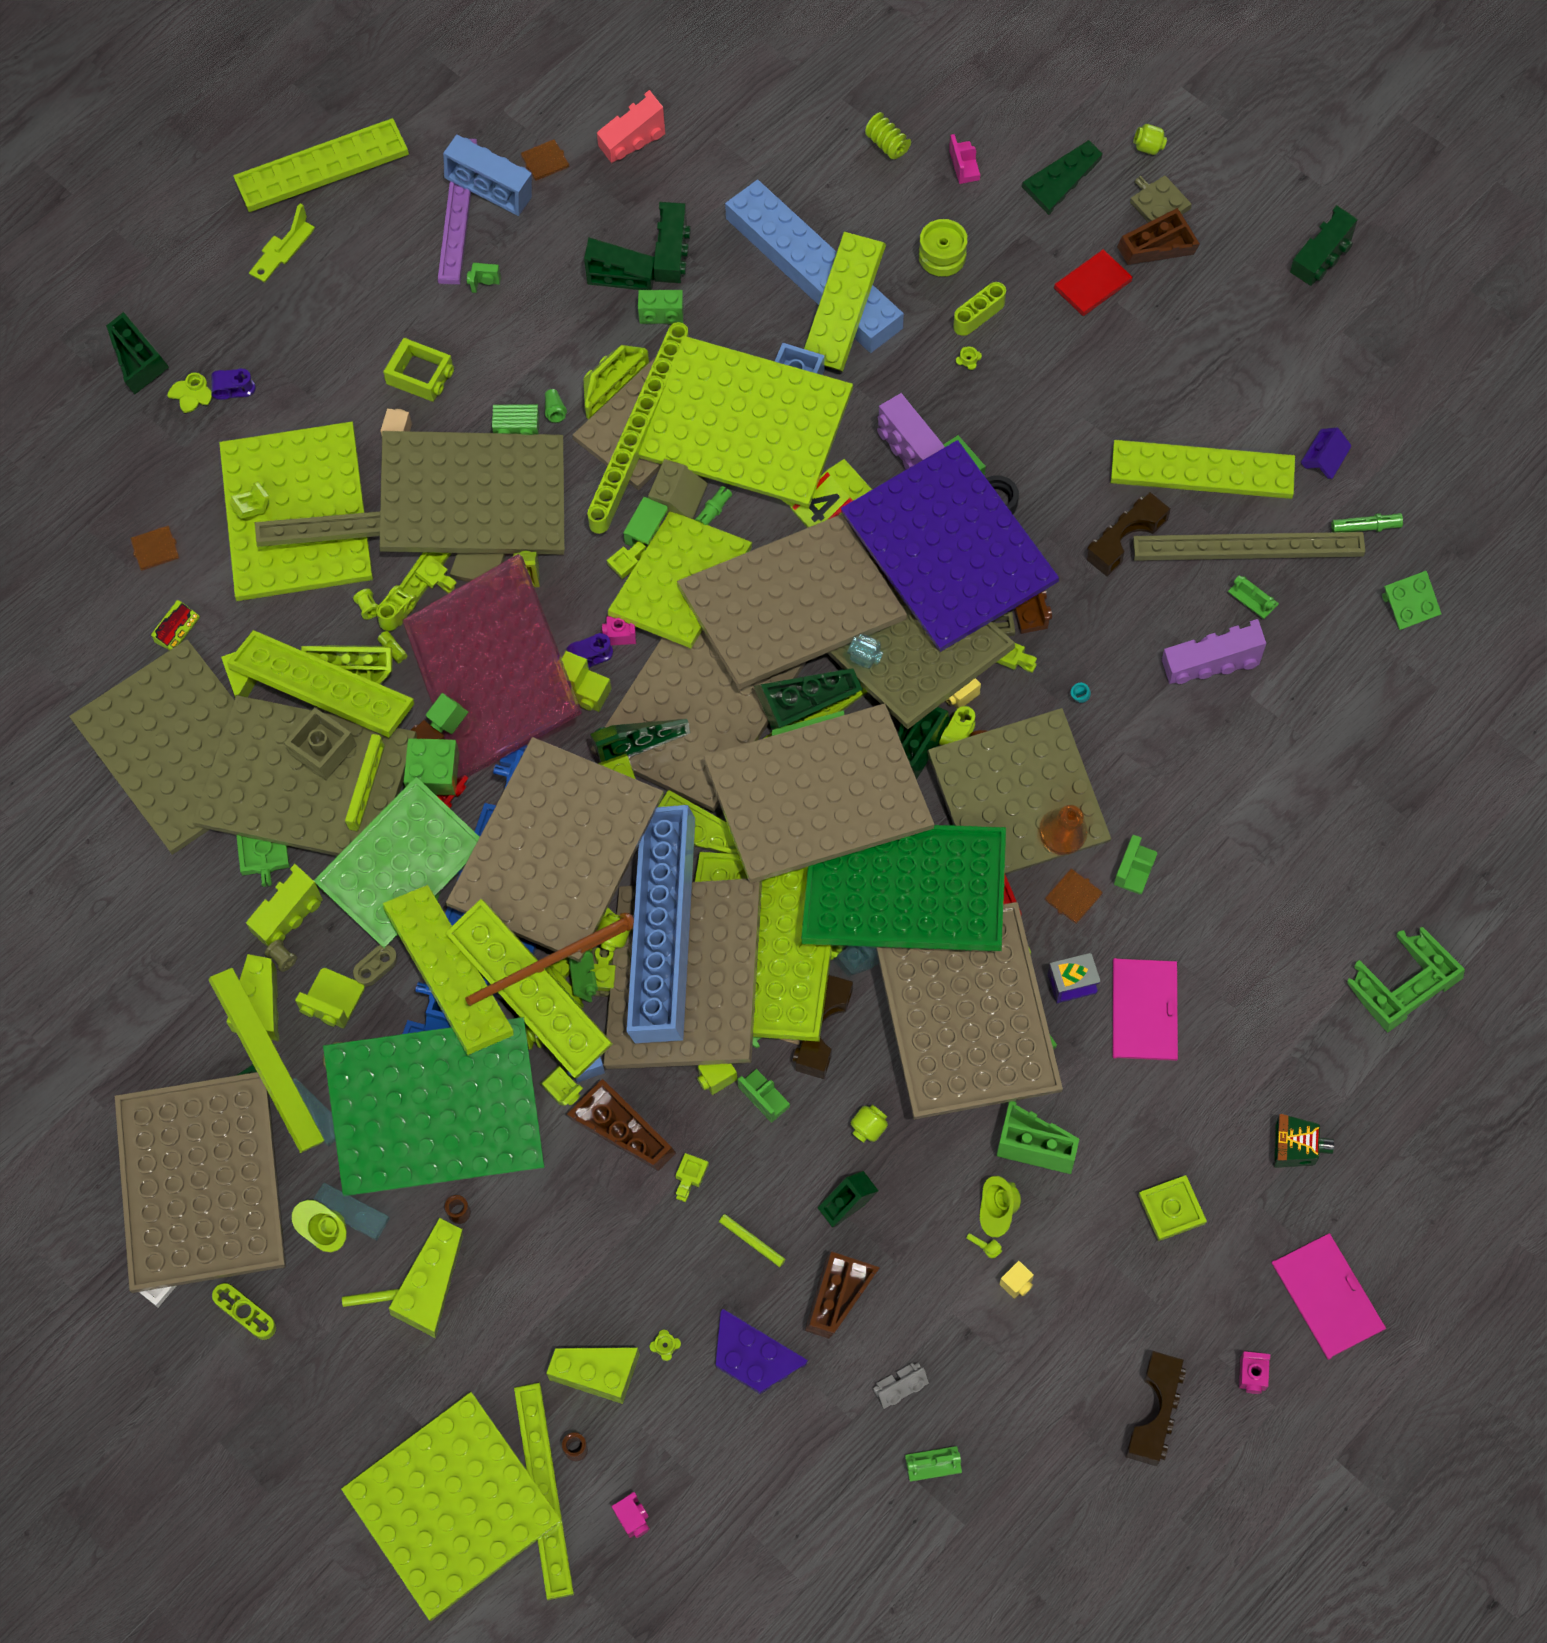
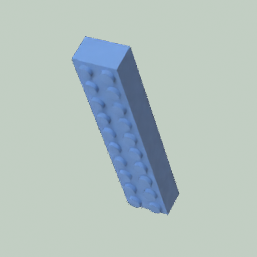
[725,179,904,353]
[627,805,695,1043]

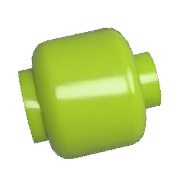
[1133,124,1167,155]
[597,913,630,951]
[851,1104,888,1143]

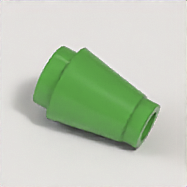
[545,389,567,423]

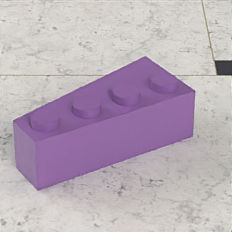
[1162,619,1266,684]

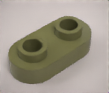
[353,945,397,987]

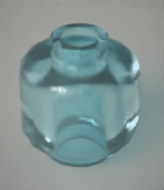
[847,634,884,669]

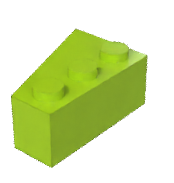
[246,863,323,947]
[226,954,279,1041]
[546,1348,640,1404]

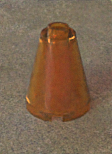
[1039,805,1088,855]

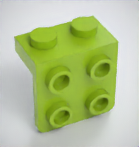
[295,968,365,1029]

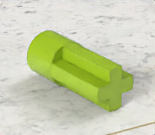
[378,631,408,663]

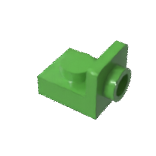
[467,263,501,293]

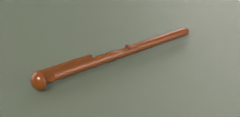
[465,913,634,1006]

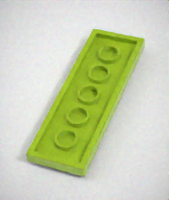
[804,232,886,372]

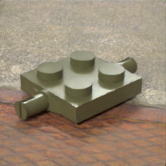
[1130,175,1192,223]

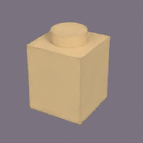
[381,409,412,435]

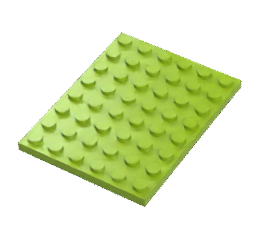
[638,336,854,508]
[219,421,373,601]
[695,852,833,1042]

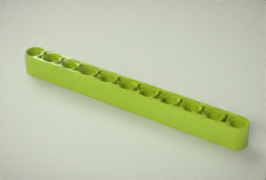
[587,322,689,534]

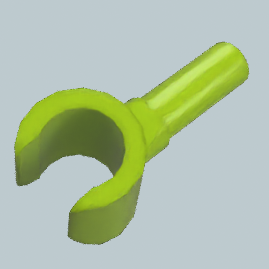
[966,1233,1002,1258]

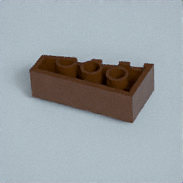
[567,1079,676,1171]

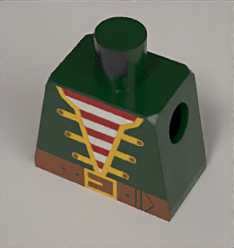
[1274,1114,1334,1168]

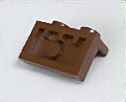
[1014,590,1052,634]

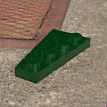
[1022,140,1103,215]

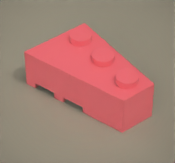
[597,90,665,163]

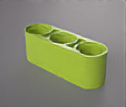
[953,282,1006,336]

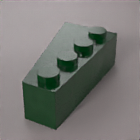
[754,668,863,729]

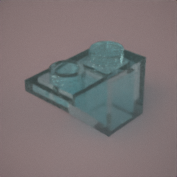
[837,946,879,975]

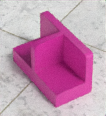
[949,134,980,184]

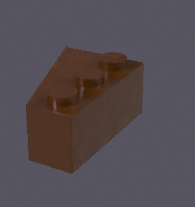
[1117,208,1200,265]
[805,1251,880,1339]

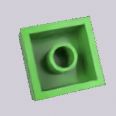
[404,738,459,795]

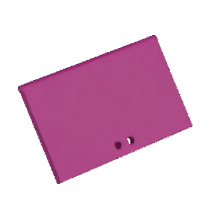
[1113,958,1178,1061]
[1272,1233,1386,1360]

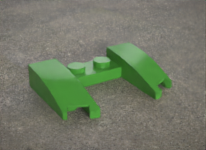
[1347,927,1465,1033]

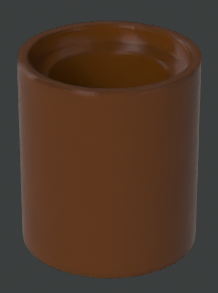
[445,1195,471,1224]
[562,1433,588,1461]

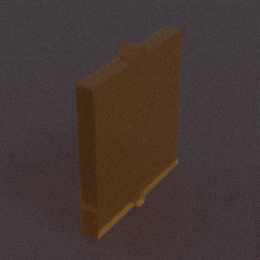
[521,139,569,181]
[130,526,179,571]
[1045,869,1103,924]

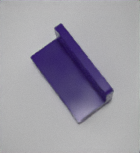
[1301,427,1351,479]

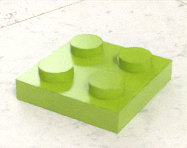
[1138,1175,1207,1241]

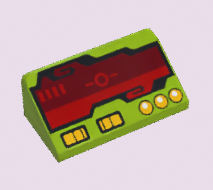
[151,600,200,650]

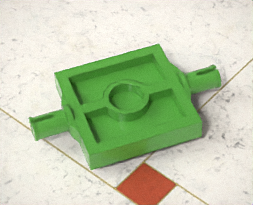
[237,835,290,887]

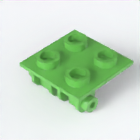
[1382,571,1441,630]

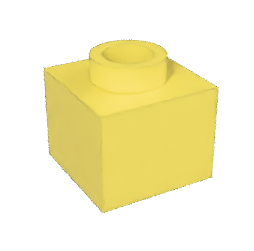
[999,1261,1034,1299]

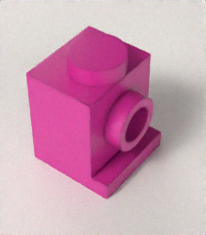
[602,617,636,645]
[1239,1351,1270,1394]
[611,1492,650,1538]

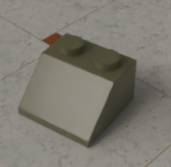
[648,459,708,519]

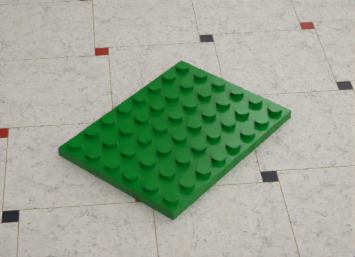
[801,825,1006,951]
[323,1017,545,1196]

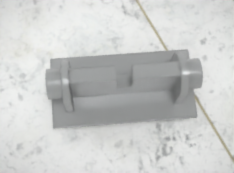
[873,1363,929,1409]

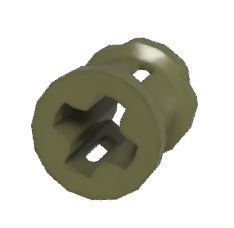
[265,939,297,972]

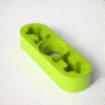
[212,1283,276,1340]

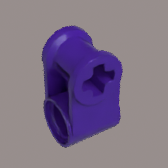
[211,368,256,400]
[566,633,613,668]

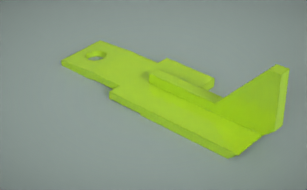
[249,204,315,283]

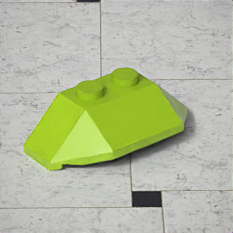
[583,345,649,419]
[301,645,392,685]

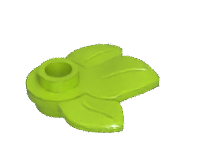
[167,373,212,413]

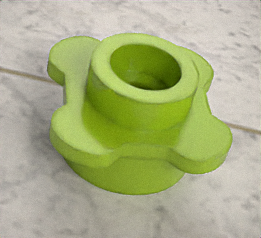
[956,347,982,370]
[650,1330,681,1361]

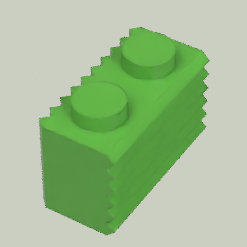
[492,404,540,435]

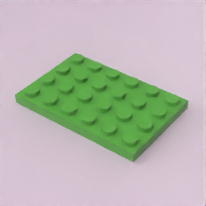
[314,777,480,948]

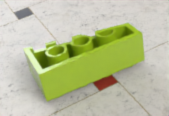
[389,1218,463,1338]

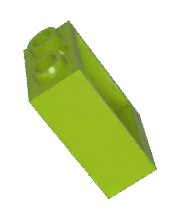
[383,338,454,402]

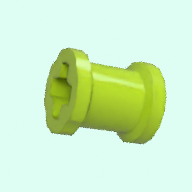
[353,589,378,620]

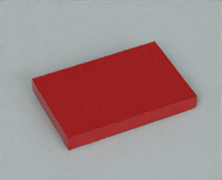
[1054,249,1133,316]

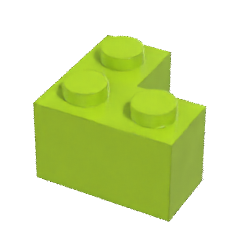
[553,651,611,712]

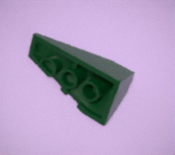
[590,719,691,763]

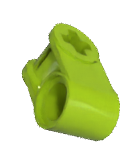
[376,585,418,631]
[939,706,975,746]

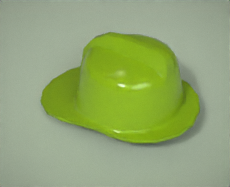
[980,1176,1021,1237]
[292,1200,347,1252]

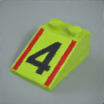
[790,459,872,528]

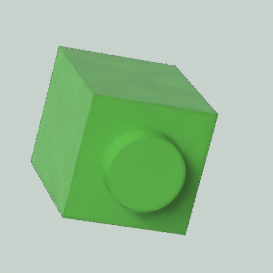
[426,693,469,734]

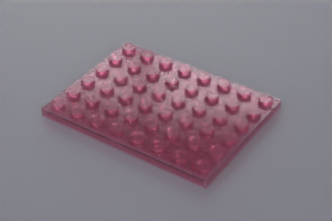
[403,554,582,778]

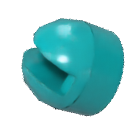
[1071,682,1091,703]

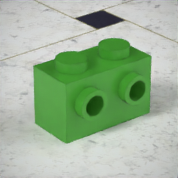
[638,290,684,324]

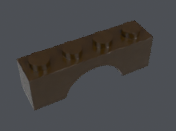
[1087,492,1171,577]
[792,975,853,1079]
[1126,1351,1186,1466]

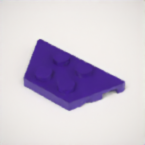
[716,1309,808,1394]

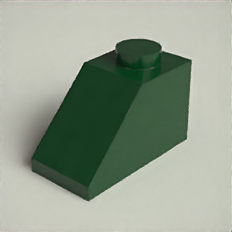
[818,1171,879,1228]

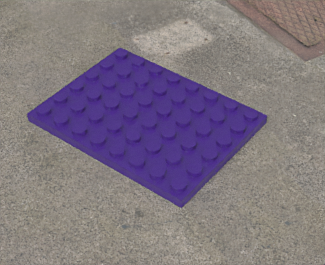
[841,440,1059,652]

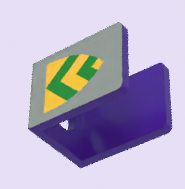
[1047,953,1100,1004]

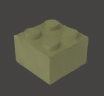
[284,707,356,780]

